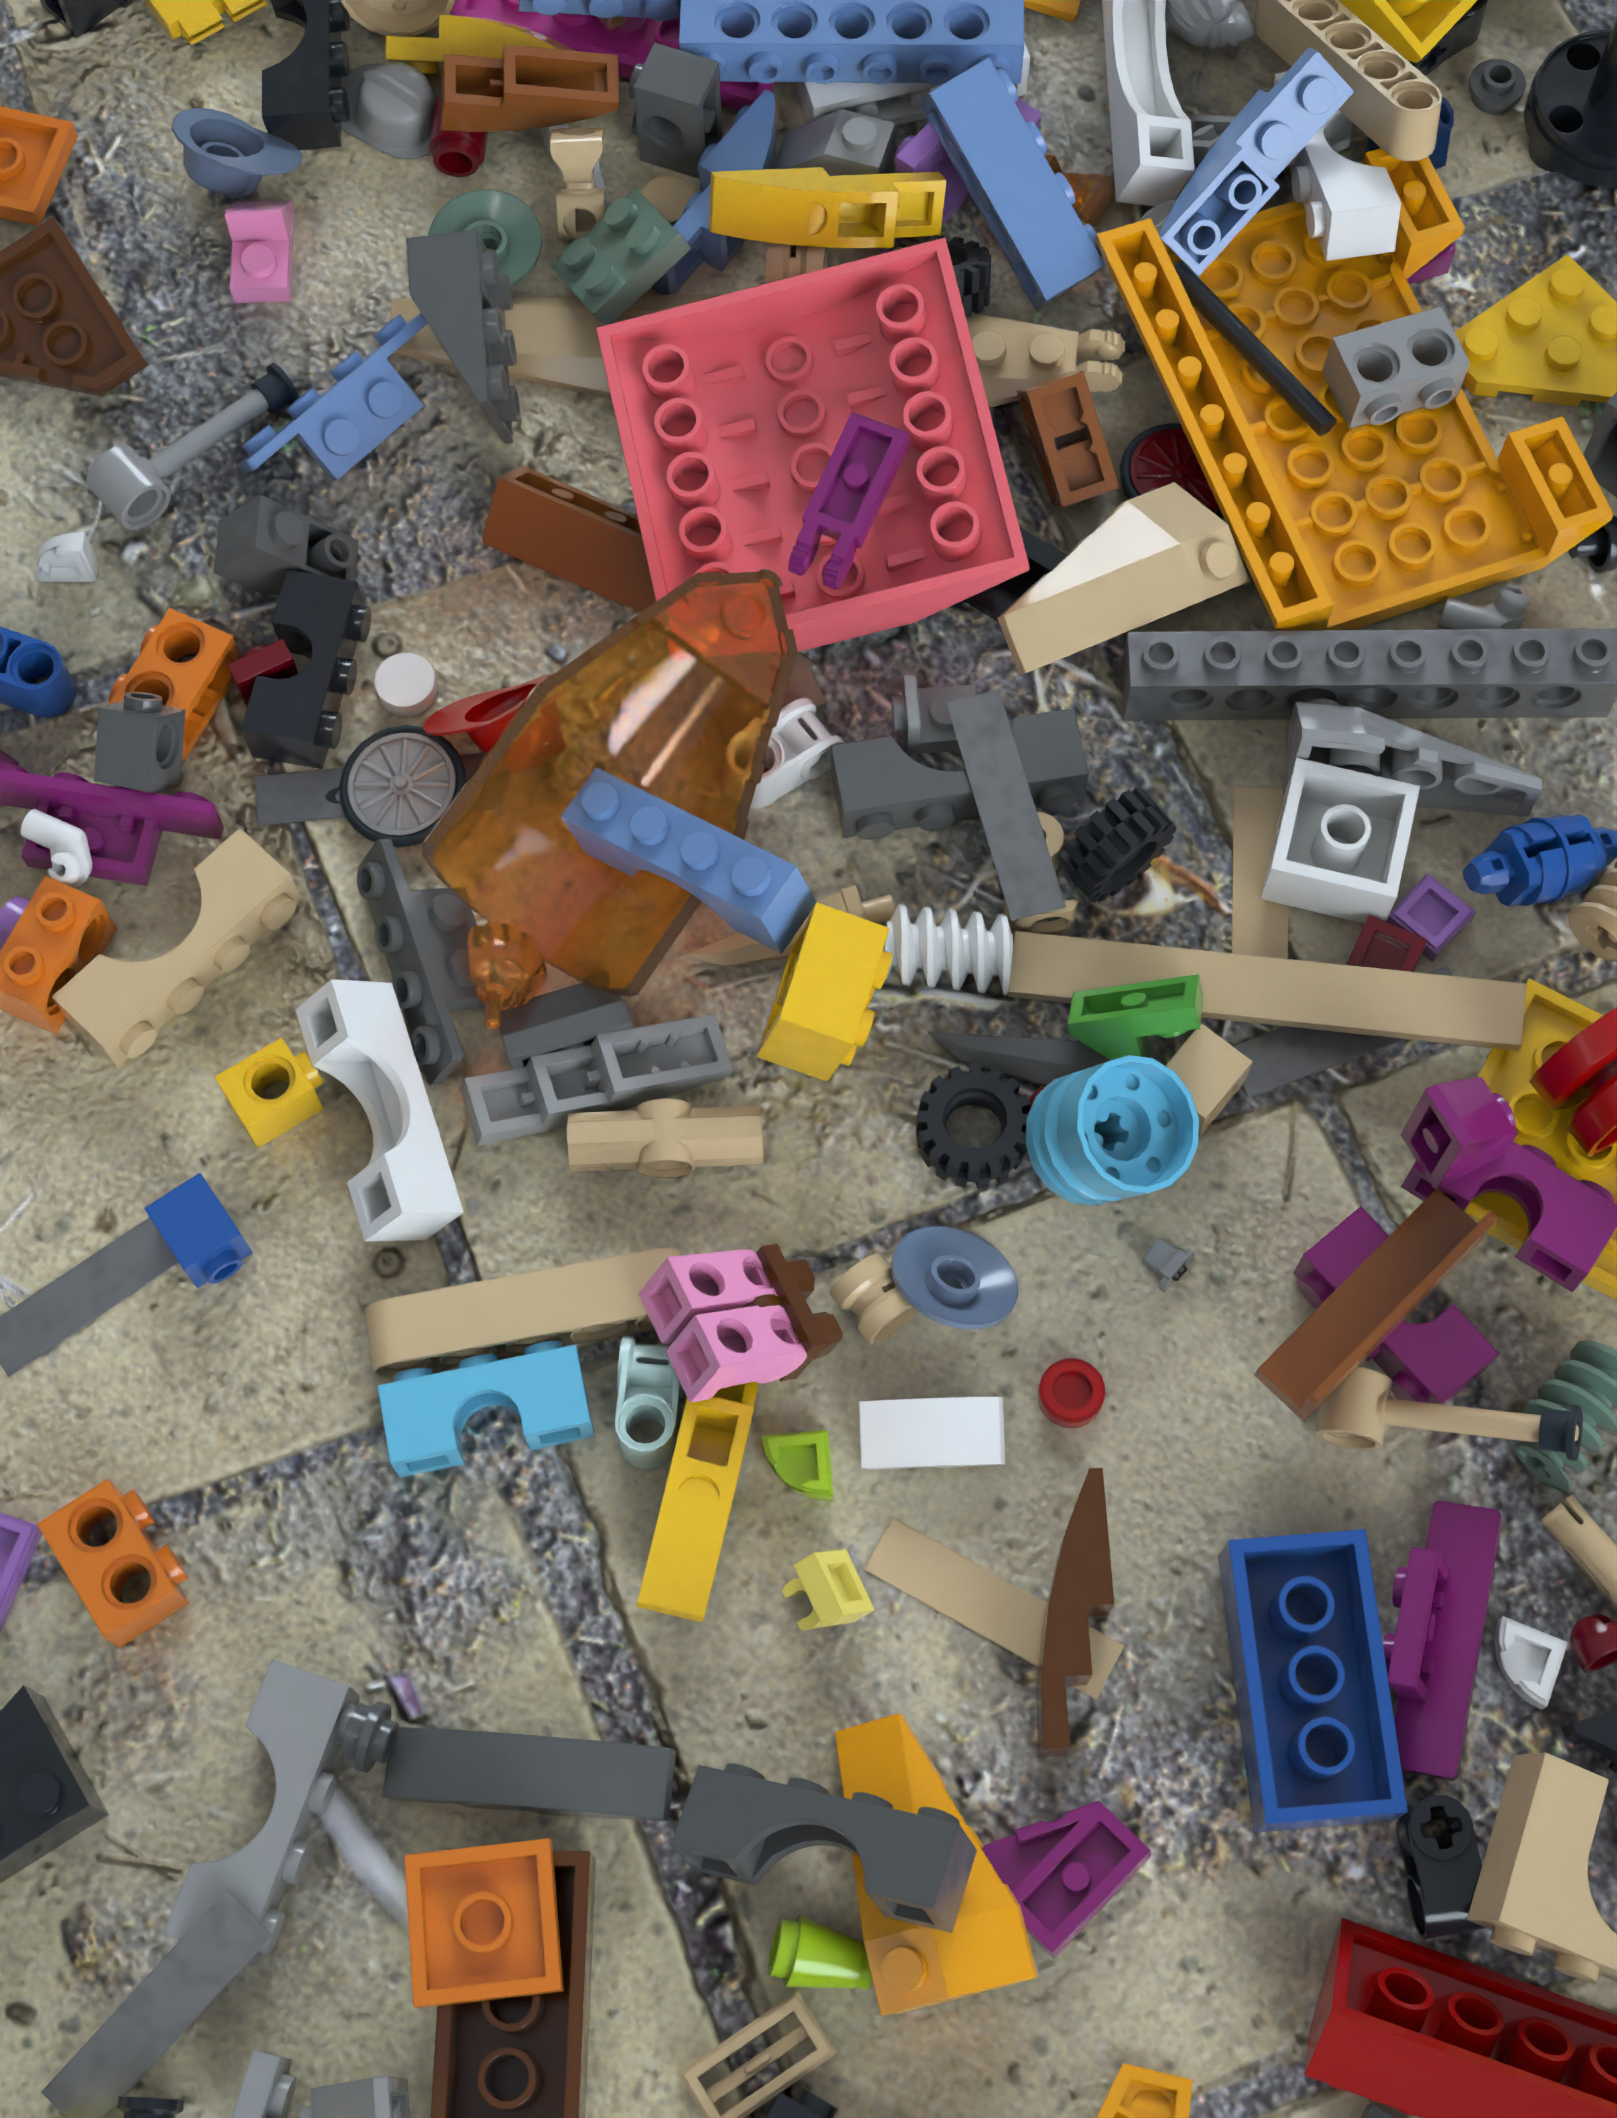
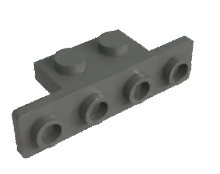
[357,839,501,1085]

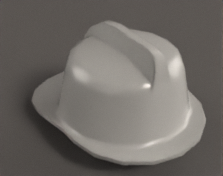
[341,63,440,159]

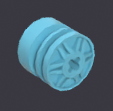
[1025,1055,1199,1206]

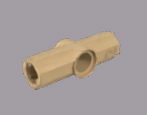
[567,1099,763,1178]

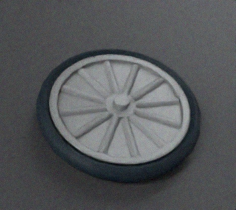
[339,725,467,848]

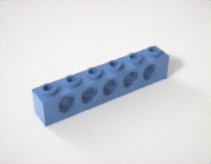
[679,0,1024,85]

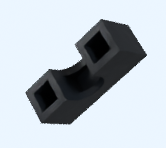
[241,570,371,769]

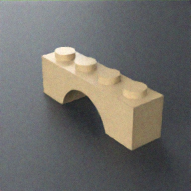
[52,828,302,1068]

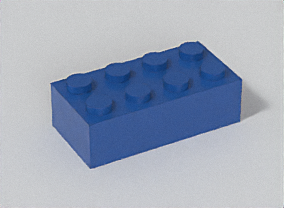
[1218,1529,1408,1833]

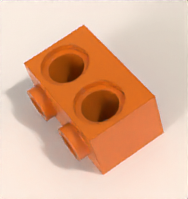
[108,608,241,762]
[0,876,117,1035]
[37,1479,190,1649]

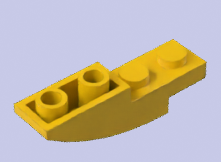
[386,14,575,73]
[708,167,946,248]
[636,1381,759,1623]

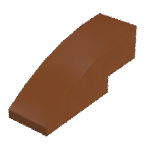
[440,44,619,132]

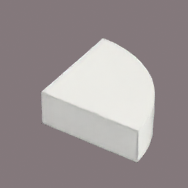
[36,532,99,582]
[1494,1616,1568,1710]

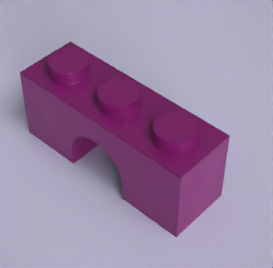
[1401,1141,1617,1292]
[1293,1206,1500,1405]

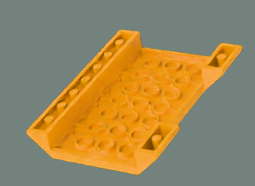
[1096,148,1614,631]

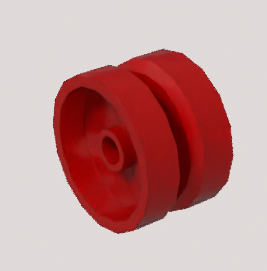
[1529,1007,1617,1157]

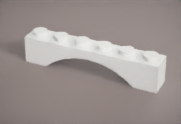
[1102,0,1195,206]

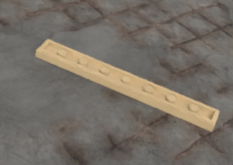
[1008,931,1526,1051]

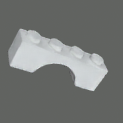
[1274,72,1401,261]
[295,979,464,1241]

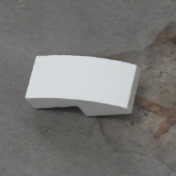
[859,1397,1005,1470]

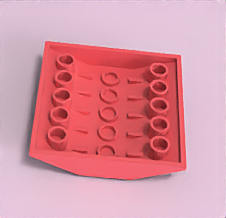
[596,238,1030,660]

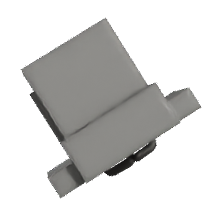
[1142,1238,1194,1293]

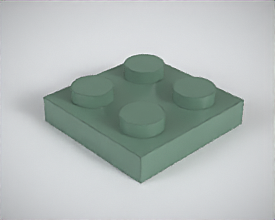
[552,188,692,326]

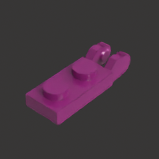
[788,412,911,590]

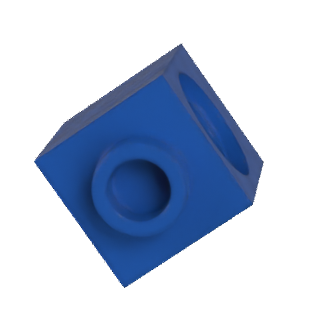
[144,1173,253,1289]

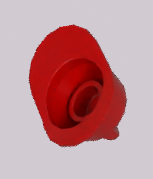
[422,674,560,763]

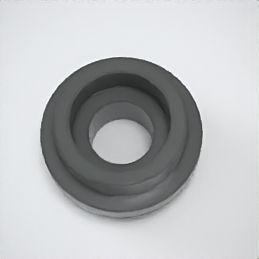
[1468,59,1526,115]
[341,1702,399,1773]

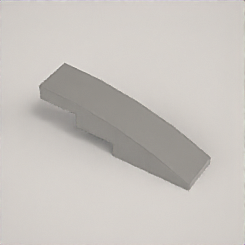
[460,1014,734,1146]

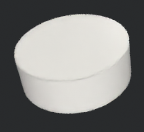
[374,653,438,716]

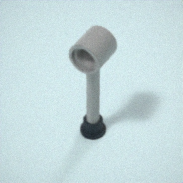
[86,363,299,530]

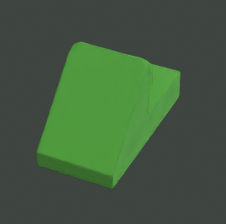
[1067,974,1203,1060]

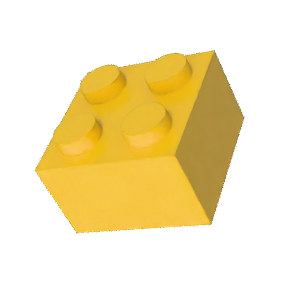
[756,902,893,1082]

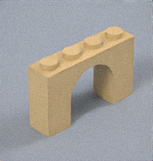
[1467,1752,1617,1983]

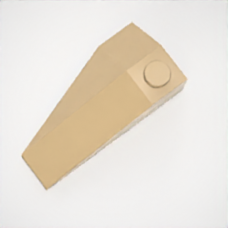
[997,482,1250,676]

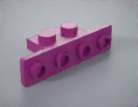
[0,763,224,886]
[1383,1501,1502,1781]

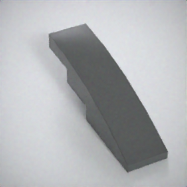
[382,1727,676,1822]

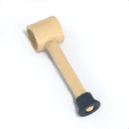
[1315,1367,1583,1461]

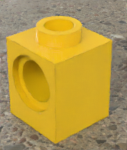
[214,1037,324,1149]

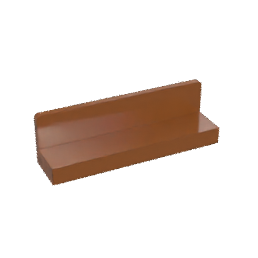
[482,465,660,621]
[1254,1189,1498,1422]

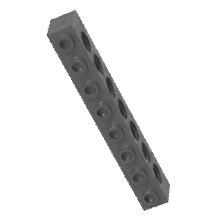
[1121,628,1617,721]

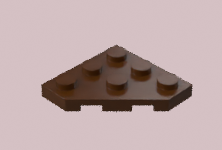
[0,217,149,396]

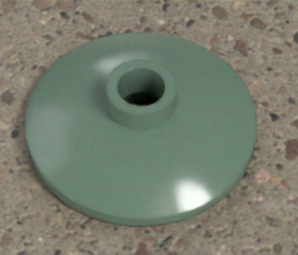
[428,190,542,287]

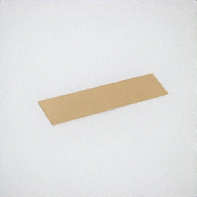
[1232,786,1288,959]
[864,1517,1124,1700]

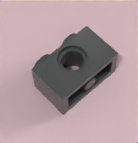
[629,42,723,179]

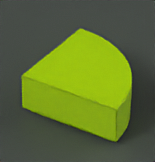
[762,1430,834,1501]

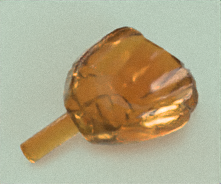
[467,921,548,1030]

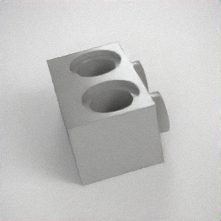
[1322,306,1470,429]

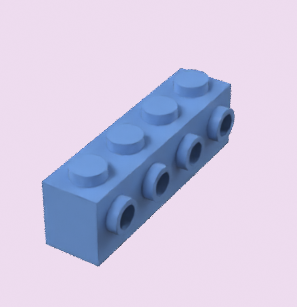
[920,57,1105,310]

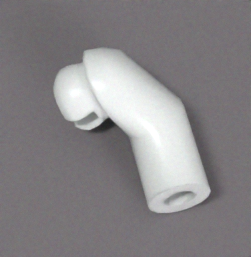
[21,809,92,887]

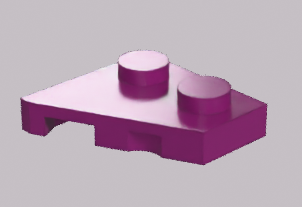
[982,1801,1151,1959]

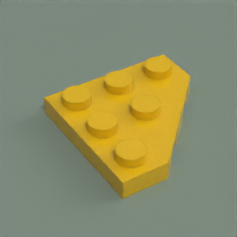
[1455,254,1617,407]

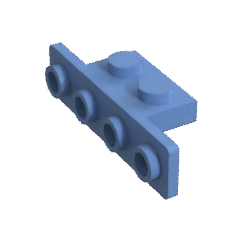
[237,313,428,481]

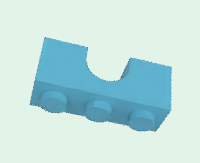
[377,1341,595,1478]

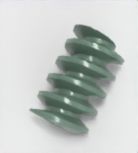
[1507,1340,1617,1493]

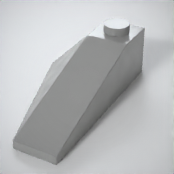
[1283,699,1542,817]

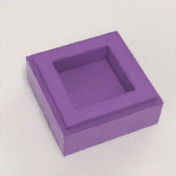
[1386,873,1476,962]

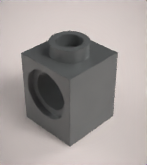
[94,692,185,793]

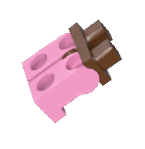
[638,1244,843,1403]

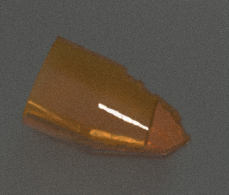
[422,569,798,997]

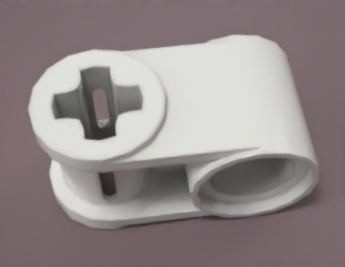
[729,697,845,808]

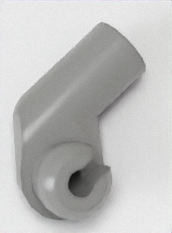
[1438,585,1530,630]

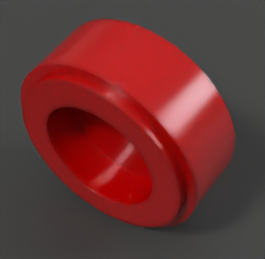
[1038,1358,1105,1428]

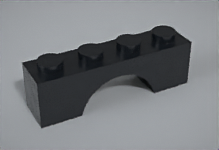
[262,0,350,150]

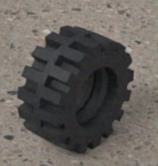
[916,1064,1030,1188]

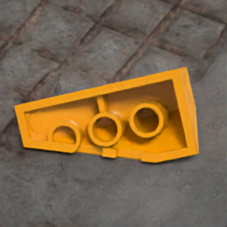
[835,1713,1039,2016]

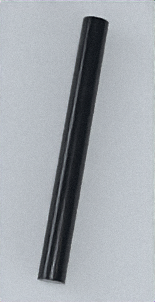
[1173,261,1337,436]

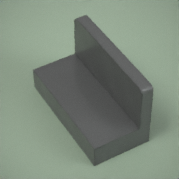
[495,975,633,1070]

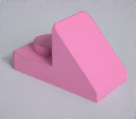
[224,200,295,303]

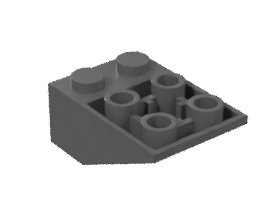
[406,230,520,443]

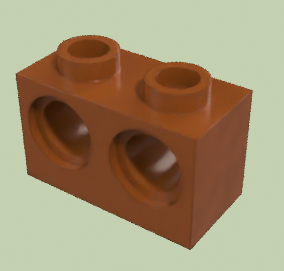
[1016,371,1119,507]

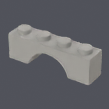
[163,1659,359,1966]

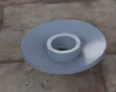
[891,1226,1019,1329]

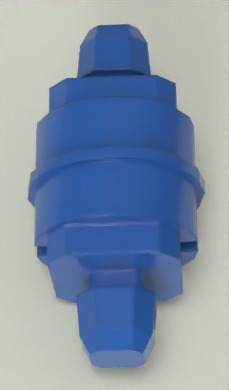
[1463,814,1617,907]

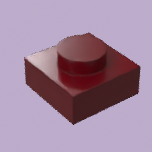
[227,639,299,708]
[1346,915,1428,972]

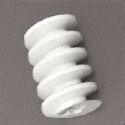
[884,904,1013,995]

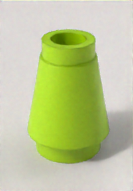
[768,1914,872,1990]

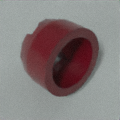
[1570,1614,1617,1673]

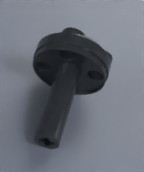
[1524,18,1617,188]

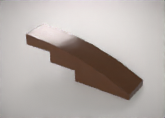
[1036,1468,1114,1758]

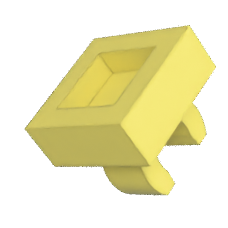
[782,1549,875,1630]

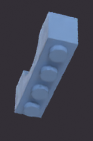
[561,767,817,954]

